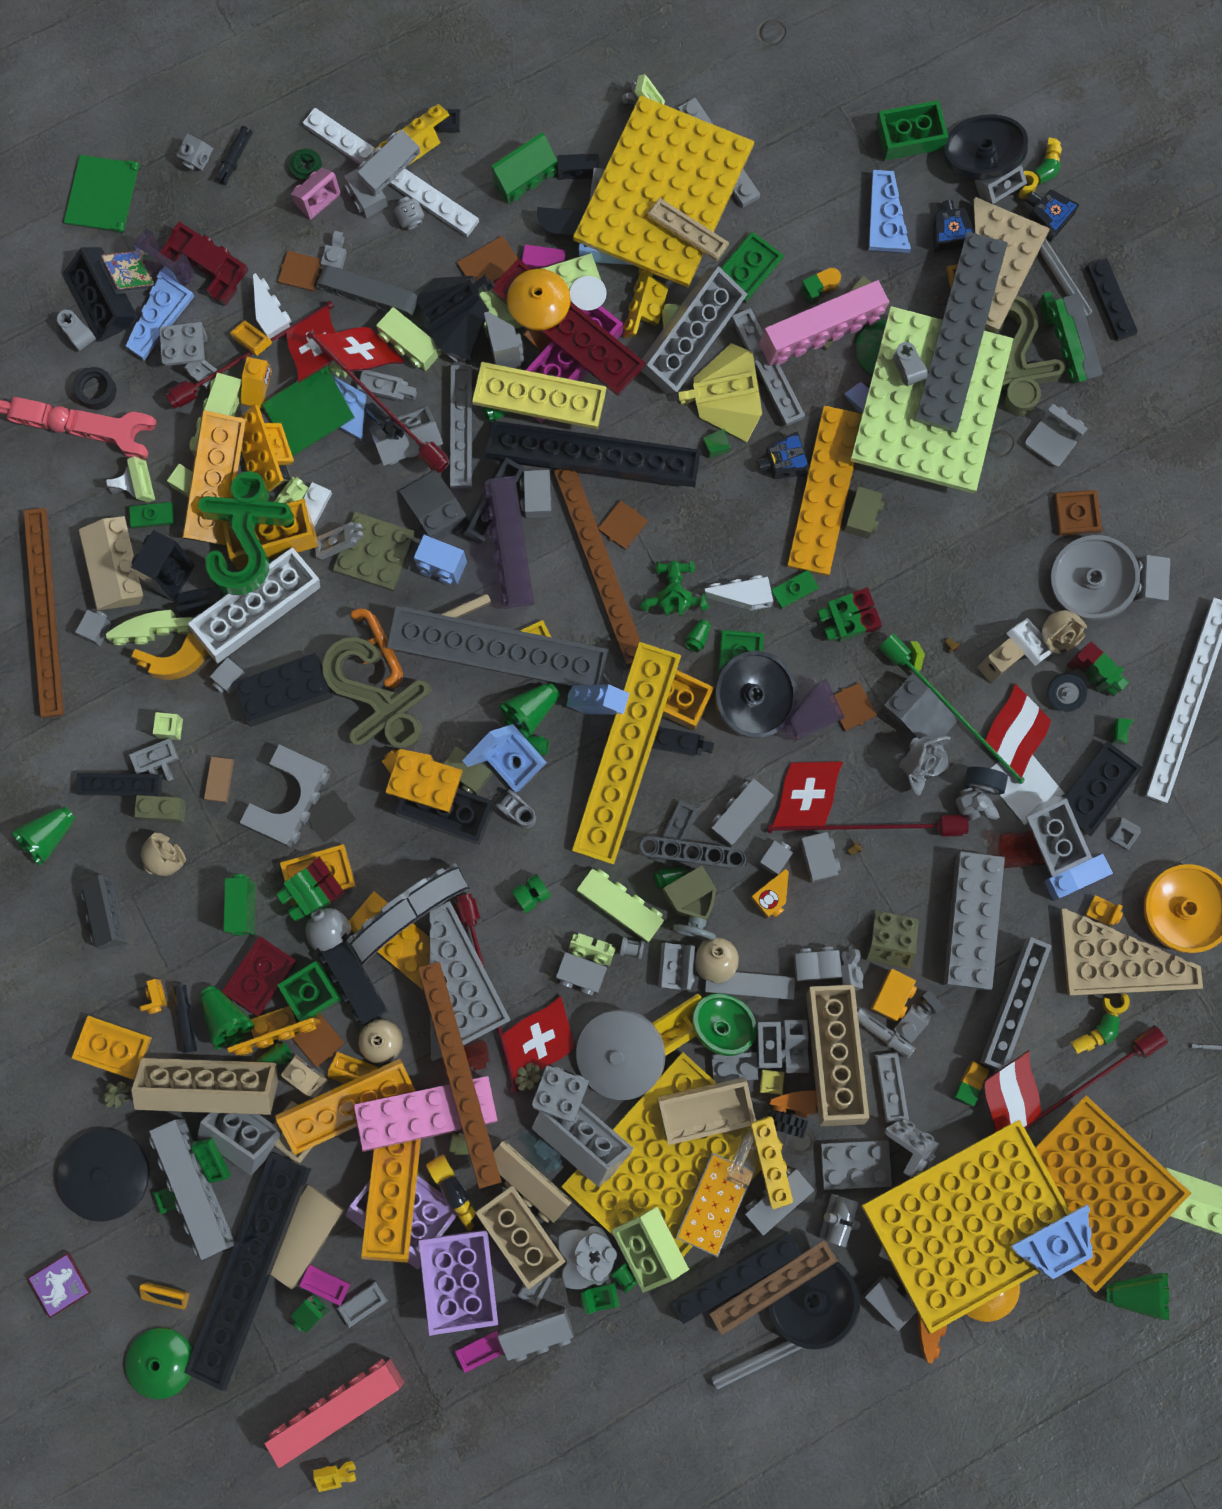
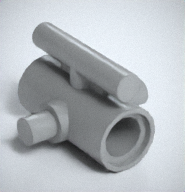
[819,1193,860,1247]

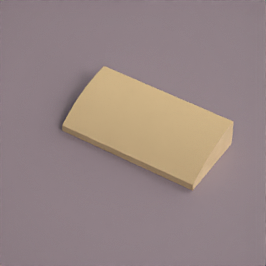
[658,1077,756,1145]
[271,1185,346,1289]

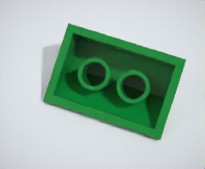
[491,132,558,204]

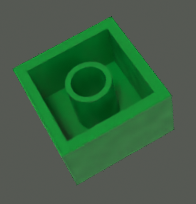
[277,961,342,1022]

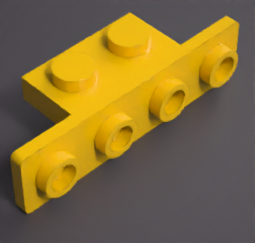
[373,104,449,166]
[623,268,669,339]
[652,994,702,1056]
[750,1116,793,1209]

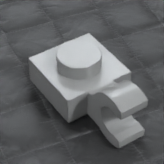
[321,231,347,269]
[841,949,863,991]

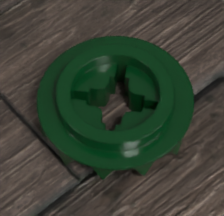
[289,149,323,181]

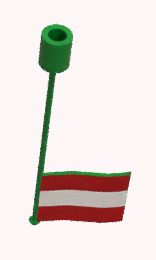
[878,633,1051,784]

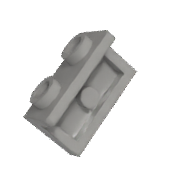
[658,943,696,990]

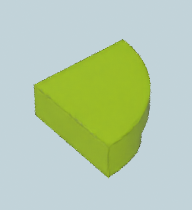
[909,641,925,671]

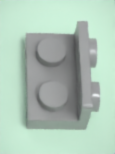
[711,1048,758,1082]

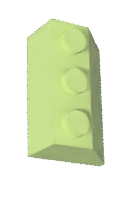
[1165,1167,1222,1235]
[611,1207,689,1293]

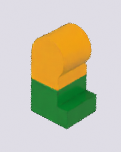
[801,268,841,306]
[952,1061,989,1106]

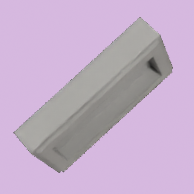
[337,1281,388,1328]

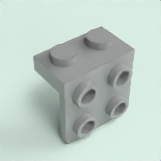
[160,322,207,366]
[1025,404,1088,467]
[532,1065,589,1122]
[884,1119,939,1177]

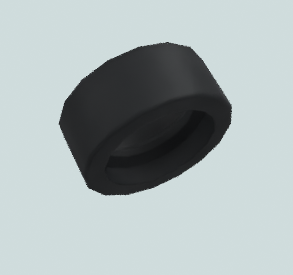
[73,367,117,410]

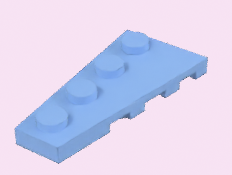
[868,170,911,253]
[126,271,195,360]

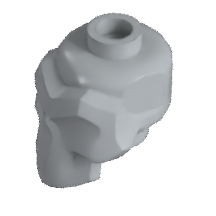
[956,787,1000,821]

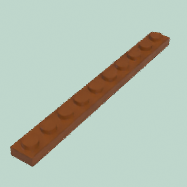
[554,469,641,666]
[24,508,65,718]
[418,962,501,1189]

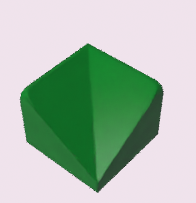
[703,429,730,458]
[1111,718,1134,744]

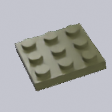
[333,512,416,592]

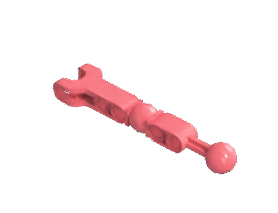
[0,397,157,460]

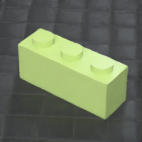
[377,307,442,371]

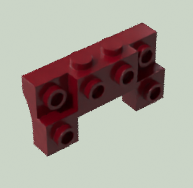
[156,221,248,306]

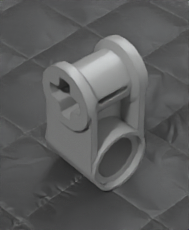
[57,310,96,352]
[893,342,928,386]
[495,789,537,829]

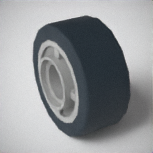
[964,766,1008,795]

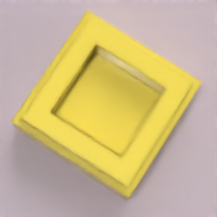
[760,1070,784,1095]

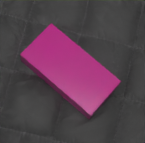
[522,244,566,269]
[299,1264,351,1306]
[455,1330,504,1373]

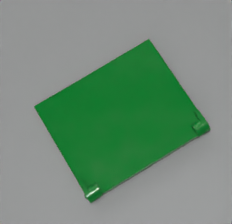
[64,155,140,233]
[262,366,355,457]

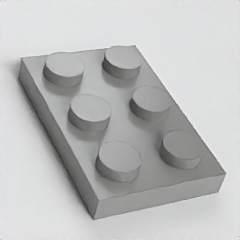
[820,1140,892,1190]

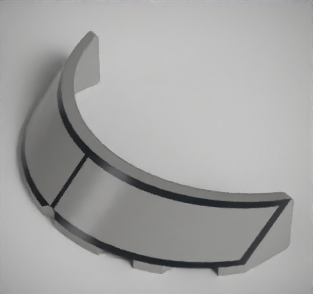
[347,863,470,965]

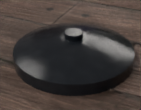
[944,114,1028,179]
[713,651,797,738]
[57,1129,150,1222]
[768,1256,860,1350]

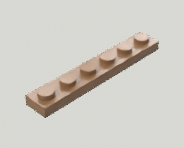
[710,1240,838,1335]

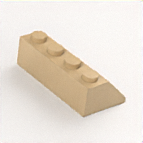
[78,516,143,610]
[493,1141,572,1223]
[475,1185,566,1291]

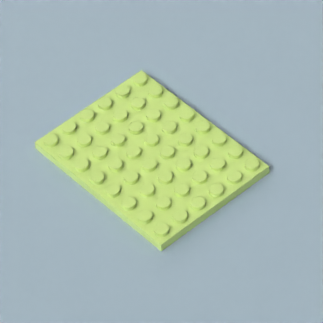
[850,306,1013,494]

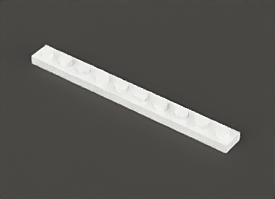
[303,108,479,237]
[1145,598,1222,804]

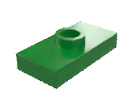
[129,502,175,529]
[771,570,819,609]
[190,1137,231,1183]

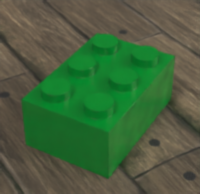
[876,100,949,161]

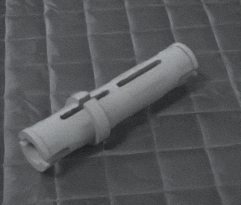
[857,1008,916,1059]

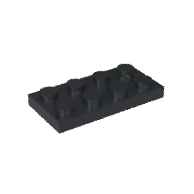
[1064,741,1143,836]

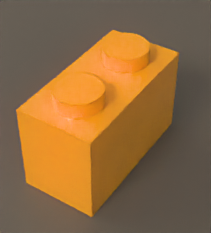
[870,969,917,1022]

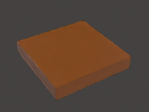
[1053,490,1102,536]

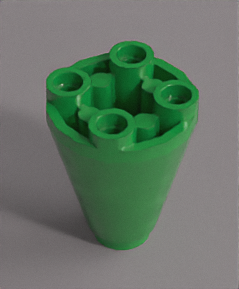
[498,683,560,739]
[11,806,76,866]
[199,986,255,1050]
[1107,1273,1169,1320]

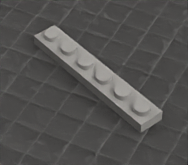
[678,98,761,208]
[731,308,805,427]
[450,365,472,488]

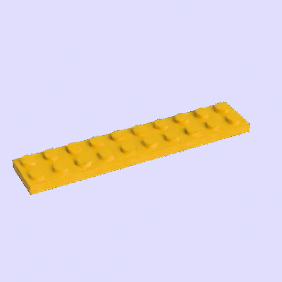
[572,642,682,864]

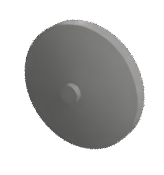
[1051,535,1140,620]
[576,1009,665,1100]

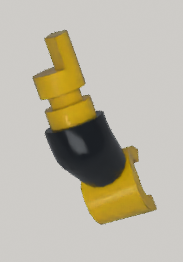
[426,1154,476,1232]

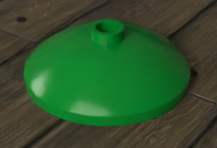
[855,319,887,376]
[692,994,757,1056]
[125,1328,193,1399]

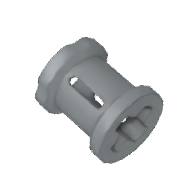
[620,936,645,960]

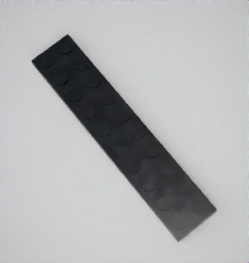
[485,420,701,488]
[184,1152,311,1391]

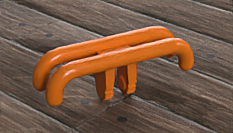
[350,608,403,690]

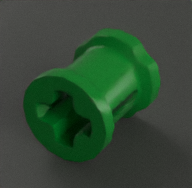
[610,1262,638,1294]

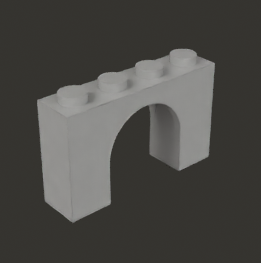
[240,744,330,848]

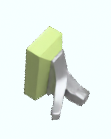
[622,74,665,104]
[106,456,155,503]

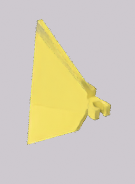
[678,343,762,443]

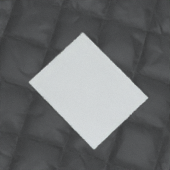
[991,755,1065,825]

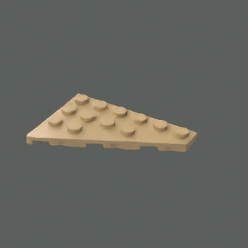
[973,197,1050,333]
[1060,909,1203,996]

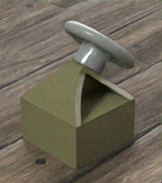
[663,866,716,940]

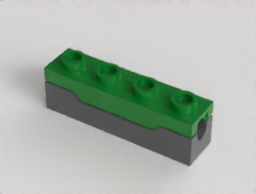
[1048,293,1103,384]

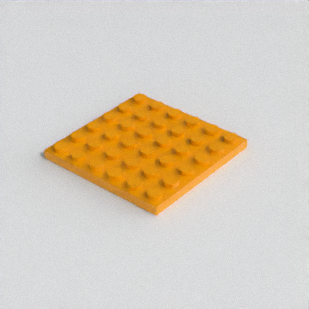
[1035,1095,1192,1292]

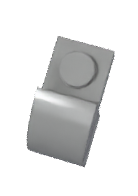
[783,1020,809,1073]

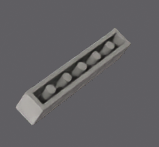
[980,937,1052,1070]

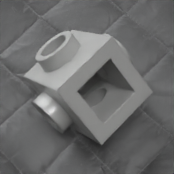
[176,133,214,171]

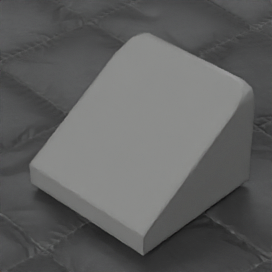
[1110,817,1141,850]

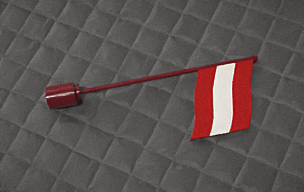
[983,1025,1168,1132]

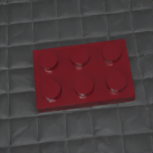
[222,936,297,1016]

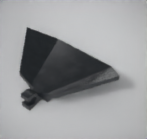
[417,275,495,361]

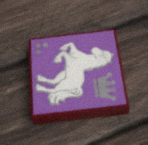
[28,1253,91,1318]

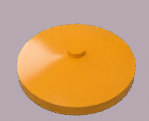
[1144,864,1222,953]

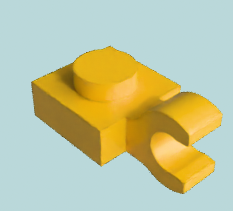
[313,1461,356,1492]

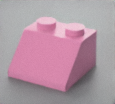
[291,168,341,220]

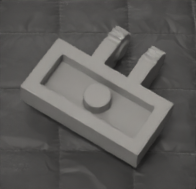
[129,738,179,781]

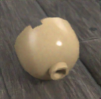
[1042,610,1087,654]
[141,833,186,876]
[694,937,739,984]
[358,1019,403,1064]

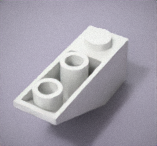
[253,273,292,343]
[704,575,773,611]

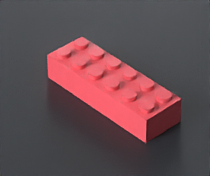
[264,1358,405,1468]

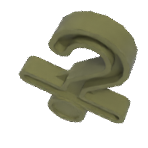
[984,296,1065,416]
[322,637,431,748]

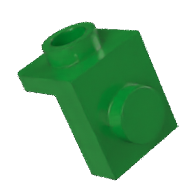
[581,1283,620,1315]

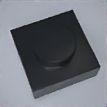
[439,109,461,132]

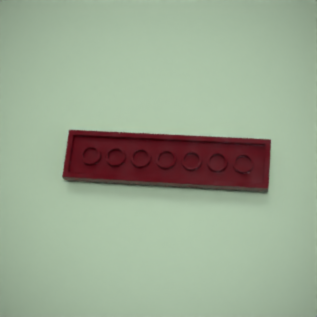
[491,258,646,396]

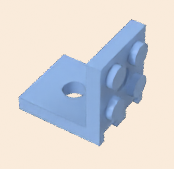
[462,724,547,793]

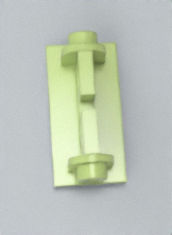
[274,477,309,503]
[568,933,616,966]

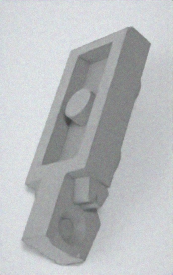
[357,370,417,401]

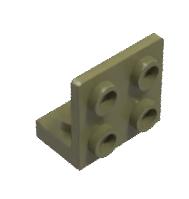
[867,911,919,969]

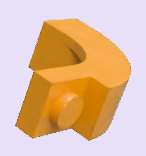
[131,633,209,680]

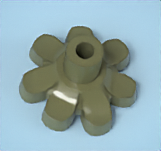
[515,1063,542,1091]
[103,1082,131,1108]

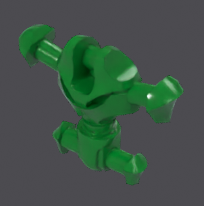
[639,560,710,616]

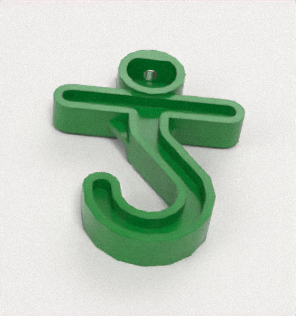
[198,471,294,595]

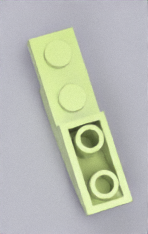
[106,610,194,646]

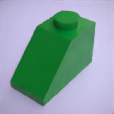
[291,1294,330,1333]

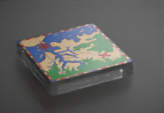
[98,251,155,294]

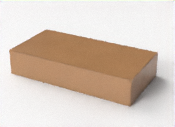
[204,757,234,803]

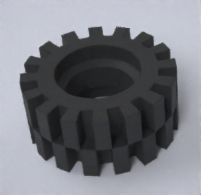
[767,1110,808,1139]

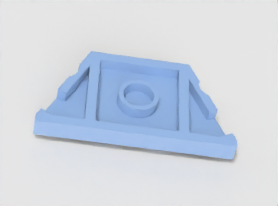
[332,375,367,441]
[1010,1205,1093,1279]

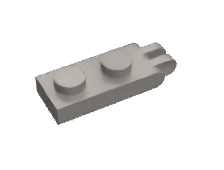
[315,523,364,560]

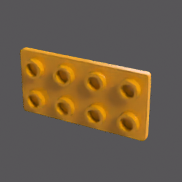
[239,404,294,492]
[227,1006,321,1056]

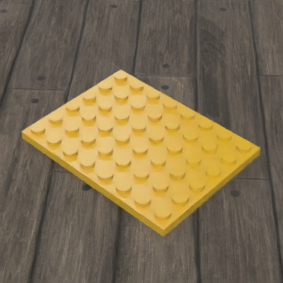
[573,95,755,288]
[561,1052,783,1257]
[861,1120,1071,1334]

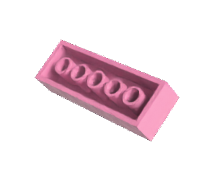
[759,280,889,366]
[354,1076,497,1152]

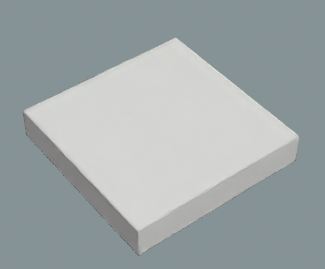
[1006,618,1053,666]

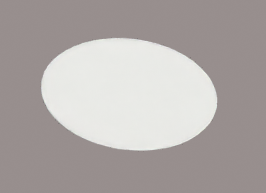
[570,276,606,310]

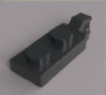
[653,727,714,757]

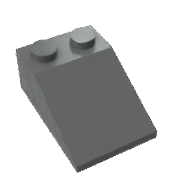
[399,471,468,540]
[881,674,958,739]

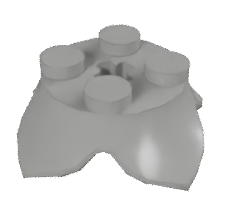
[899,736,951,796]
[558,1226,617,1289]

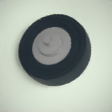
[1047,672,1088,712]

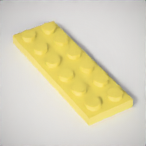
[472,362,607,429]

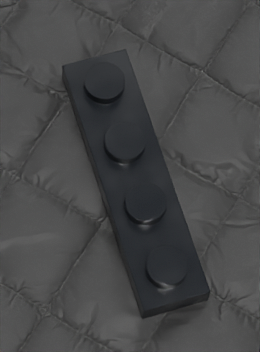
[1086,258,1138,341]
[76,773,163,797]

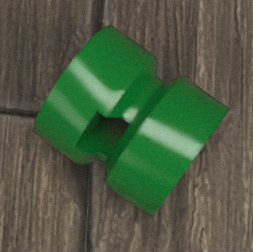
[511,873,552,914]

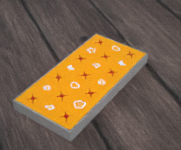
[676,1153,754,1257]

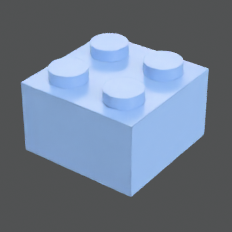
[414,535,467,585]

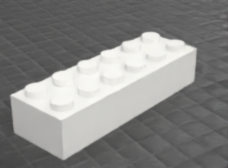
[188,547,320,664]

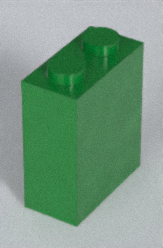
[224,874,256,936]

